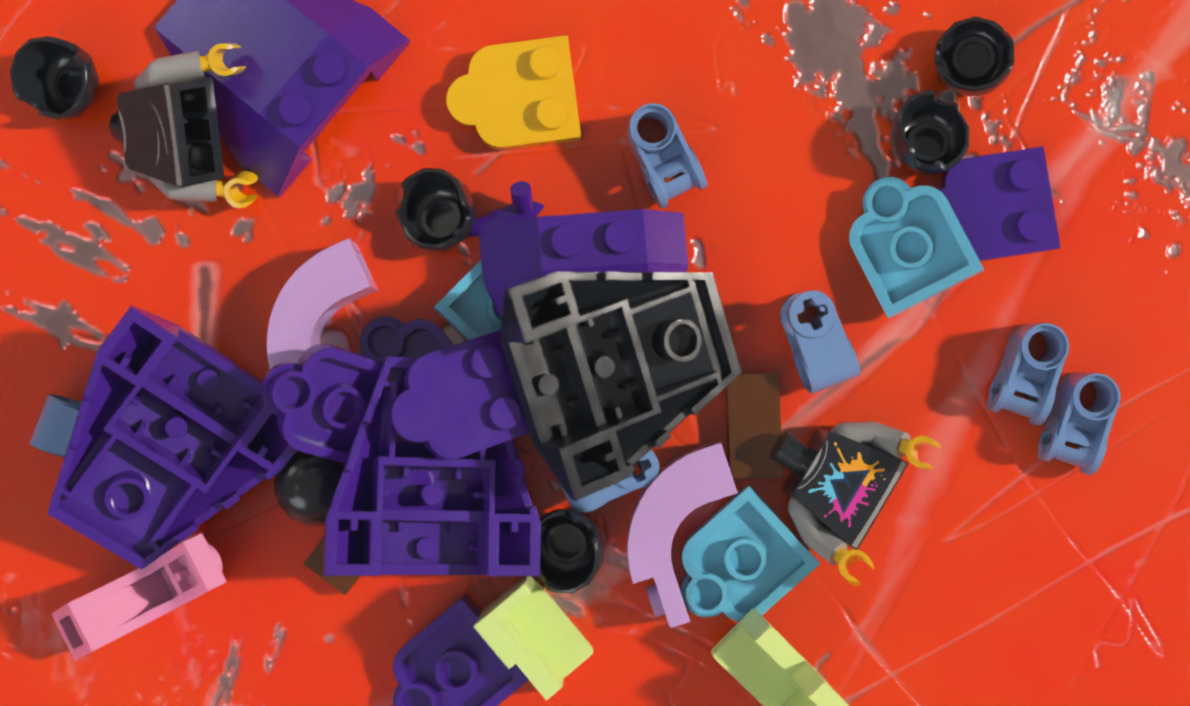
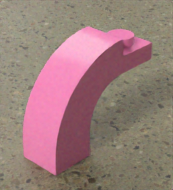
[51,533,227,661]

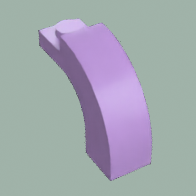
[266,238,378,369]
[627,441,738,628]

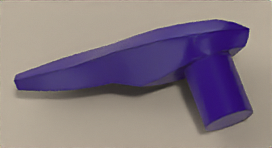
[468,181,545,237]

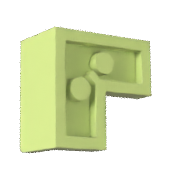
[474,576,593,701]
[711,608,849,706]

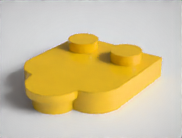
[446,35,581,151]

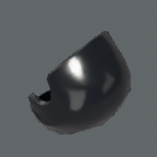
[934,16,1015,97]
[10,36,100,120]
[890,90,970,175]
[395,168,476,252]
[274,450,346,527]
[538,508,605,594]

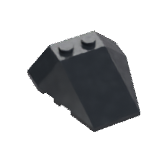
[500,272,742,501]

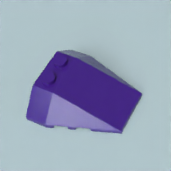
[154,0,410,198]
[478,209,688,321]
[47,305,297,569]
[323,356,541,576]

